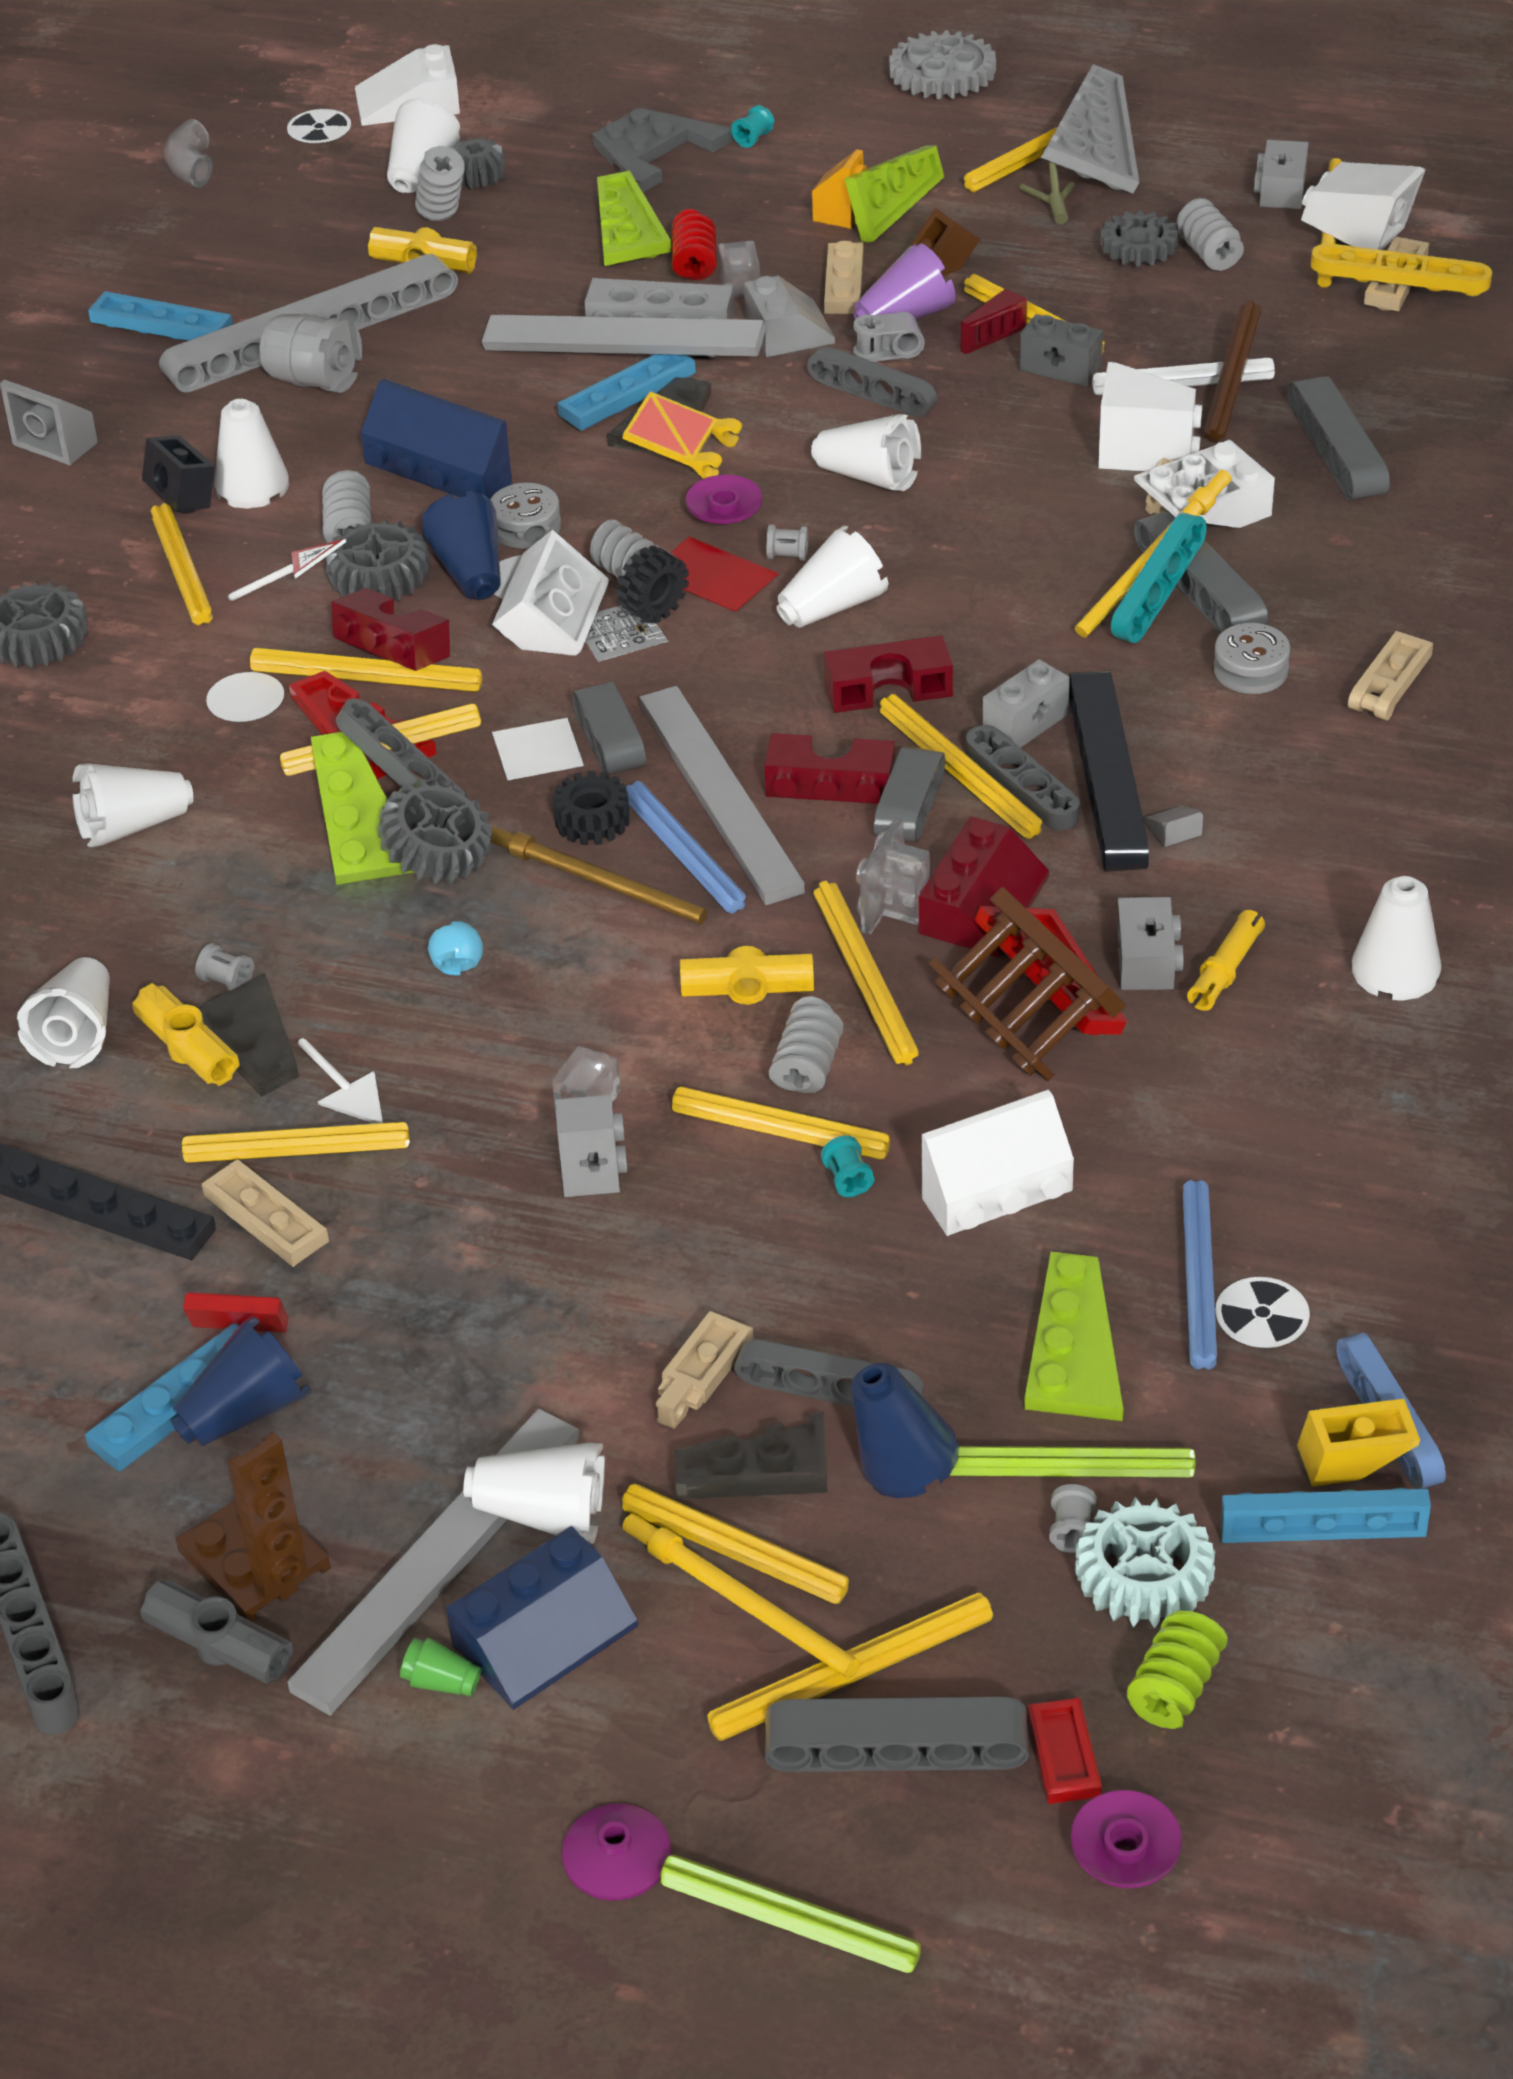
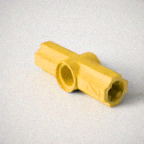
[368,227,477,274]
[680,946,814,1005]
[132,983,239,1086]

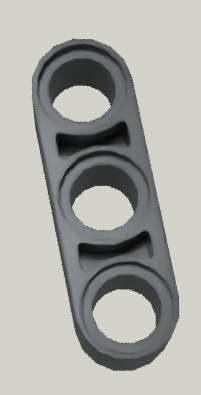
[572,682,646,775]
[874,746,945,843]

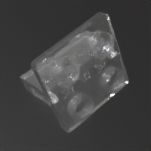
[856,818,930,935]

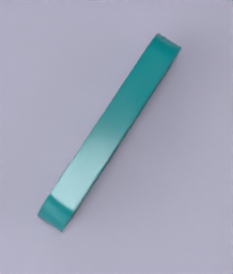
[1111,512,1207,643]

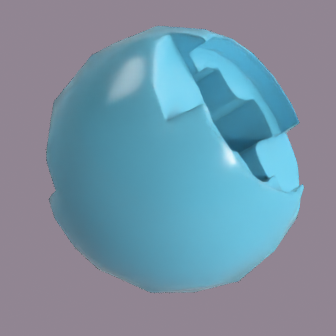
[428,921,483,975]

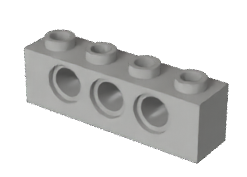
[585,278,735,319]

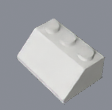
[492,530,610,656]
[922,1090,1074,1236]

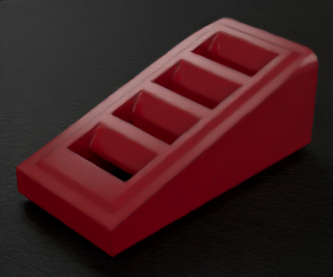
[961,289,1027,354]

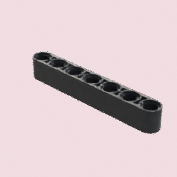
[1068,670,1149,872]

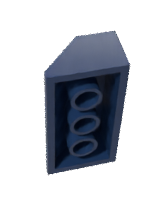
[361,379,512,499]

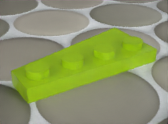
[844,146,944,242]
[597,170,671,266]
[311,732,413,885]
[1025,1252,1123,1421]

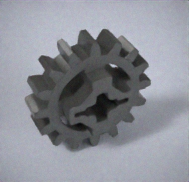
[1101,210,1178,266]

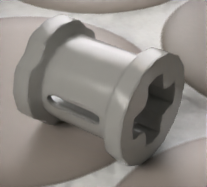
[766,524,808,561]
[195,943,254,993]
[1049,1484,1096,1553]

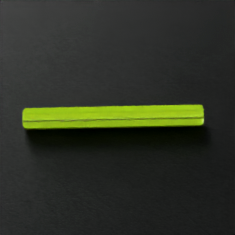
[950,1446,1196,1478]
[660,1854,921,1973]

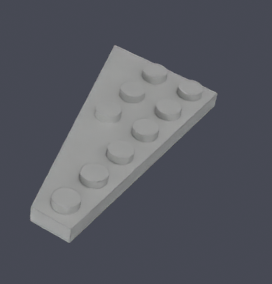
[1041,64,1140,193]

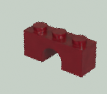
[331,588,450,671]
[824,635,953,713]
[764,733,895,804]

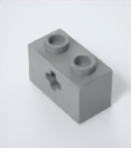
[1254,140,1308,209]
[983,659,1069,748]
[1117,897,1183,990]
[555,1095,627,1197]

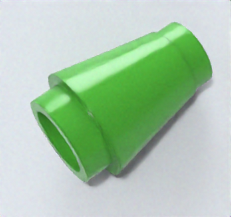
[400,1637,482,1697]

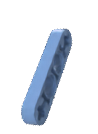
[1336,1332,1446,1489]

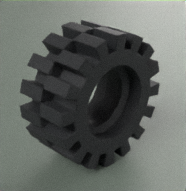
[616,545,689,623]
[553,771,630,845]

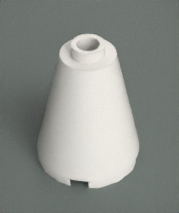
[387,98,460,193]
[214,399,289,509]
[811,414,921,491]
[776,526,889,628]
[72,763,193,847]
[1352,876,1441,1001]
[17,957,110,1068]
[464,1442,605,1544]

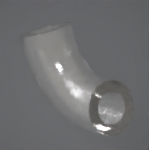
[163,119,213,188]

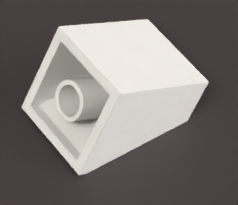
[1301,162,1425,250]
[1099,362,1202,471]

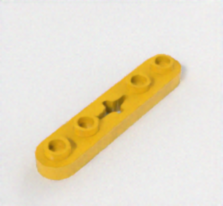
[1311,244,1492,296]

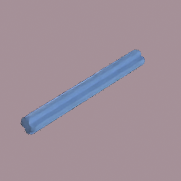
[626,781,746,914]
[1183,1180,1217,1370]

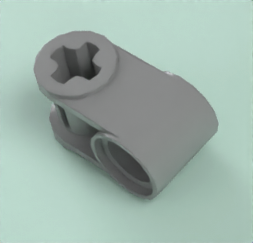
[853,312,925,363]

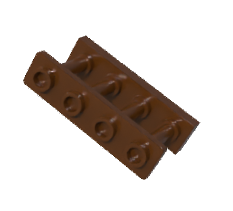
[929,887,1126,1081]

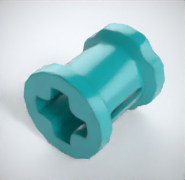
[731,105,774,148]
[821,1135,875,1197]

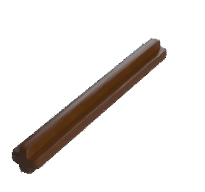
[1204,300,1262,442]

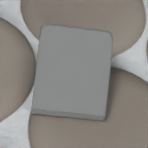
[1144,805,1203,847]

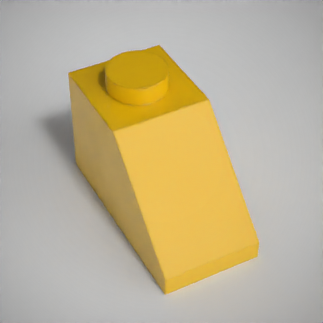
[1297,1398,1420,1487]

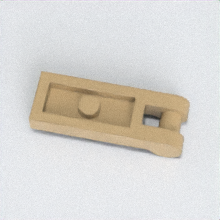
[1348,631,1433,721]

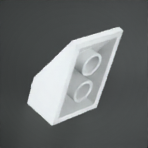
[355,44,460,126]

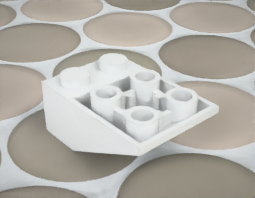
[1134,440,1275,528]

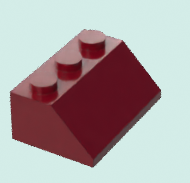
[918,816,1049,957]

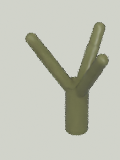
[1019,161,1074,224]

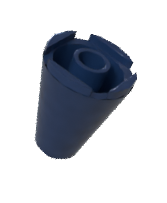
[421,491,501,600]
[170,1315,311,1447]
[851,1363,959,1499]

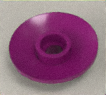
[686,475,762,524]
[1071,1790,1182,1888]
[562,1803,671,1901]

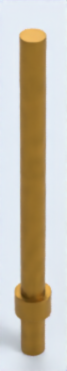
[489,824,708,925]

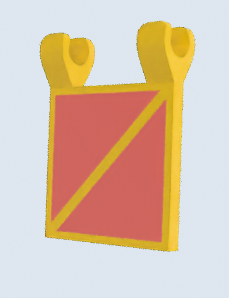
[622,391,742,479]

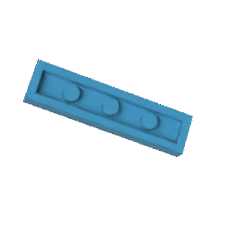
[88,291,233,341]
[557,354,696,431]
[85,1323,239,1472]
[1220,1488,1431,1543]

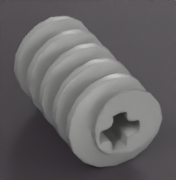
[415,146,465,221]
[1177,198,1245,271]
[322,470,371,543]
[590,519,673,578]
[769,996,844,1093]

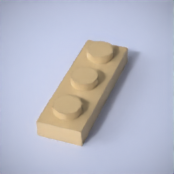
[1364,236,1429,311]
[824,241,864,314]
[202,1159,329,1267]

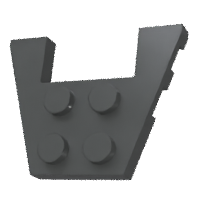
[592,108,734,193]

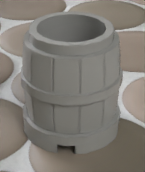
[259,314,362,393]

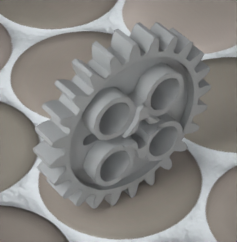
[889,30,996,99]

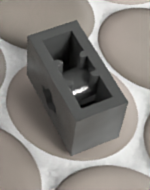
[1020,314,1103,386]

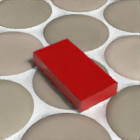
[183,1292,289,1333]
[1027,1697,1102,1804]

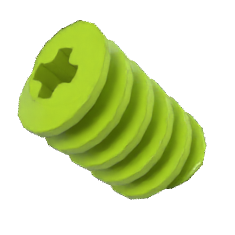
[1127,1611,1228,1729]

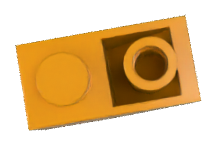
[812,149,867,229]

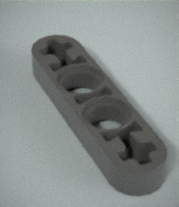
[807,346,938,417]
[336,698,463,793]
[966,725,1080,830]
[734,1339,925,1406]

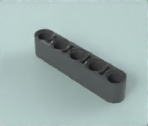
[1288,376,1390,500]
[1133,510,1268,633]
[0,1513,80,1735]
[765,1697,1029,1772]

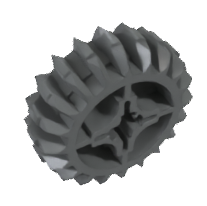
[325,520,430,601]
[0,581,88,669]
[377,779,492,885]

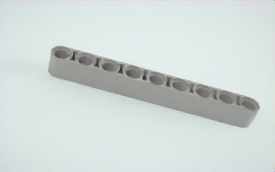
[159,254,458,392]

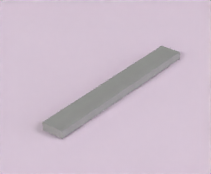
[482,315,766,356]
[639,686,805,906]
[287,1408,580,1716]

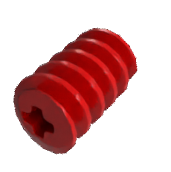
[672,208,717,280]

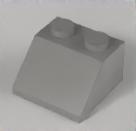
[744,276,835,357]
[0,380,98,465]

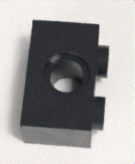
[142,435,215,513]

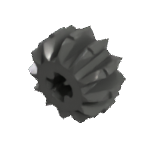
[452,137,505,190]

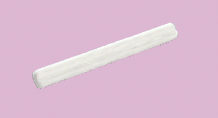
[1092,358,1275,395]

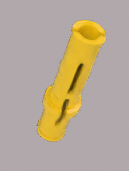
[1187,910,1265,1011]

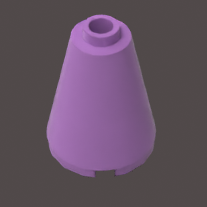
[853,243,956,328]

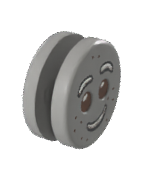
[490,483,561,549]
[1214,623,1290,694]

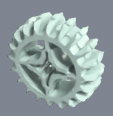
[1075,1496,1215,1629]

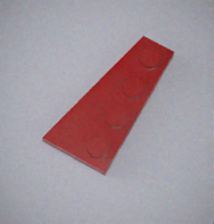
[289,671,437,779]
[974,906,1127,1035]

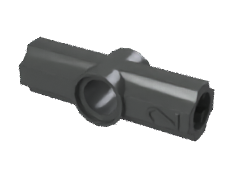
[140,1580,293,1684]

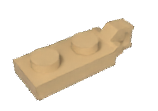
[656,1311,753,1429]

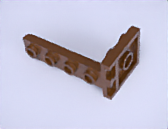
[175,1432,331,1622]

